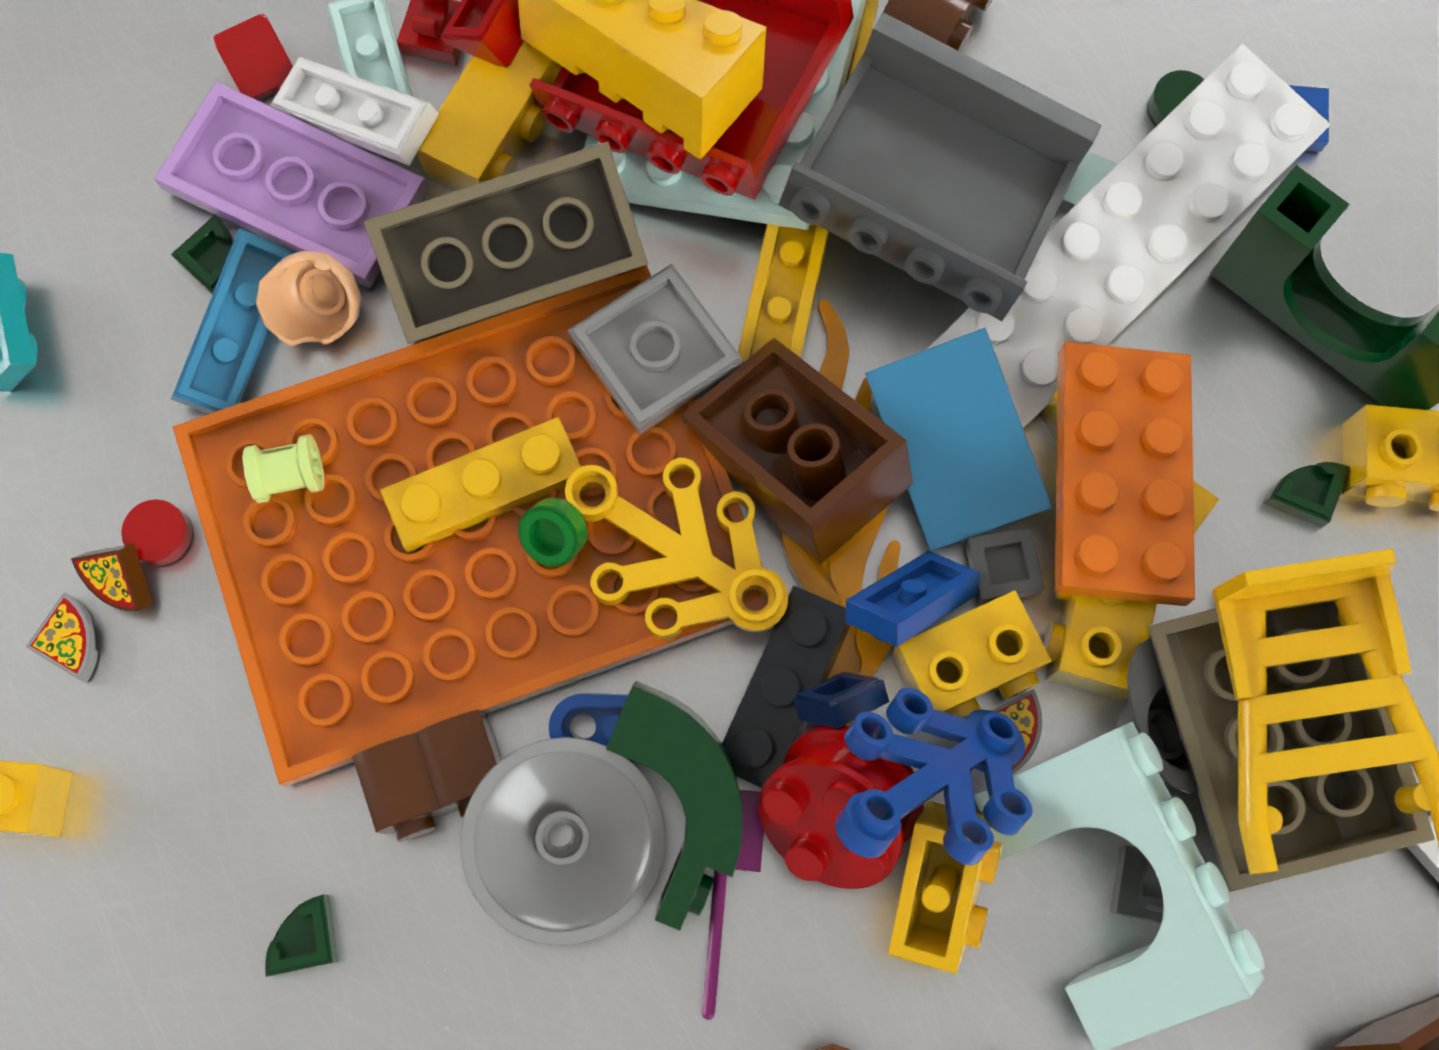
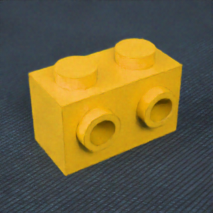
[1342,405,1439,512]
[891,590,1052,718]
[1043,593,1157,701]
[888,801,1003,974]

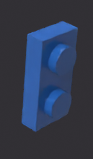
[846,551,980,647]

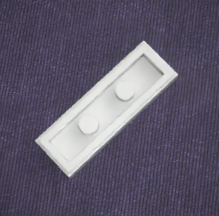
[270,57,439,165]

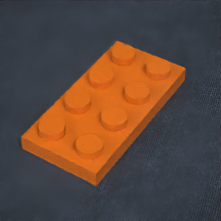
[1055,341,1195,606]

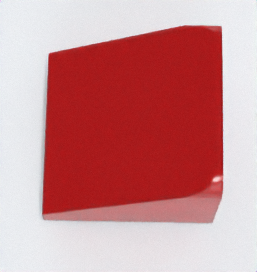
[441,0,524,67]
[212,14,293,101]

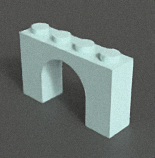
[974,722,1265,1050]

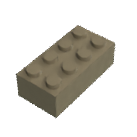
[363,141,648,344]

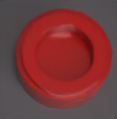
[121,499,192,566]

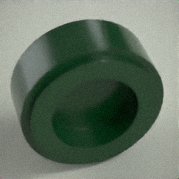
[1149,70,1205,125]

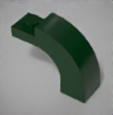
[606,681,743,931]

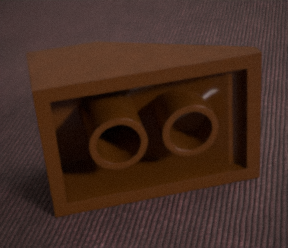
[681,338,913,565]

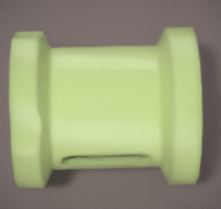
[242,434,324,503]

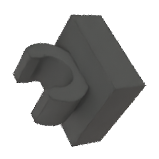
[1110,845,1164,924]

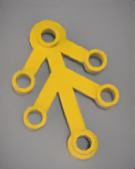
[565,457,788,640]

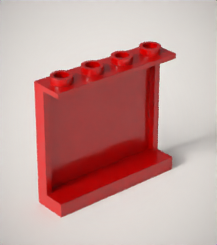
[529,0,854,200]

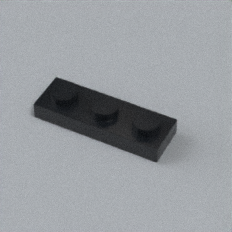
[722,585,851,788]

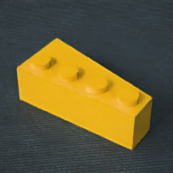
[518,0,766,160]

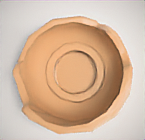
[256,251,362,346]

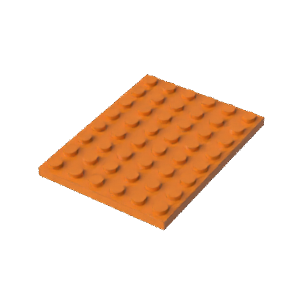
[172,265,768,787]

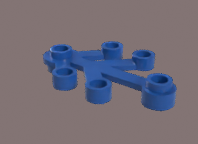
[835,688,1033,865]

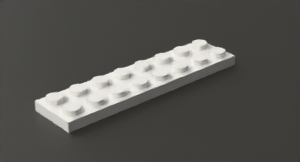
[926,43,1331,429]

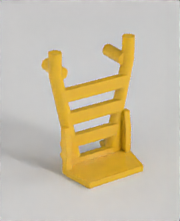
[1212,548,1439,875]

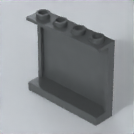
[778,12,1102,321]

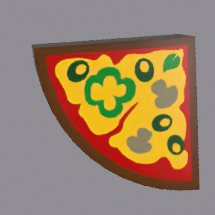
[71,544,154,611]

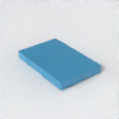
[865,327,1052,551]

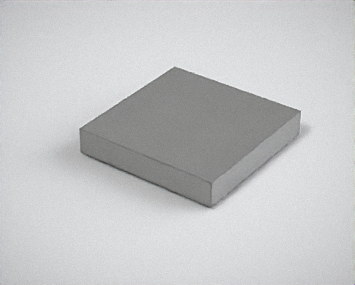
[568,263,743,435]

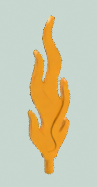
[781,299,901,726]

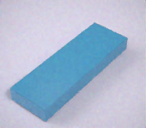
[171,228,297,414]

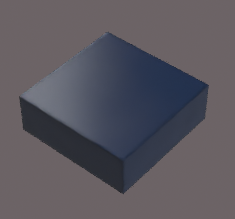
[793,671,890,729]

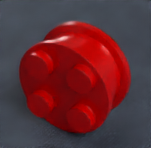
[758,725,924,889]

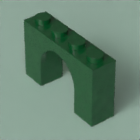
[1210,165,1439,410]

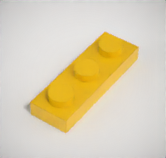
[380,417,581,553]

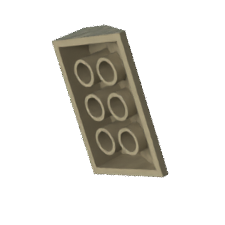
[1147,601,1435,892]

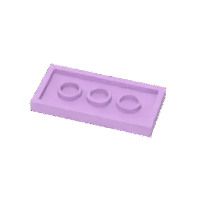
[154,81,428,288]

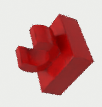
[397,0,461,66]

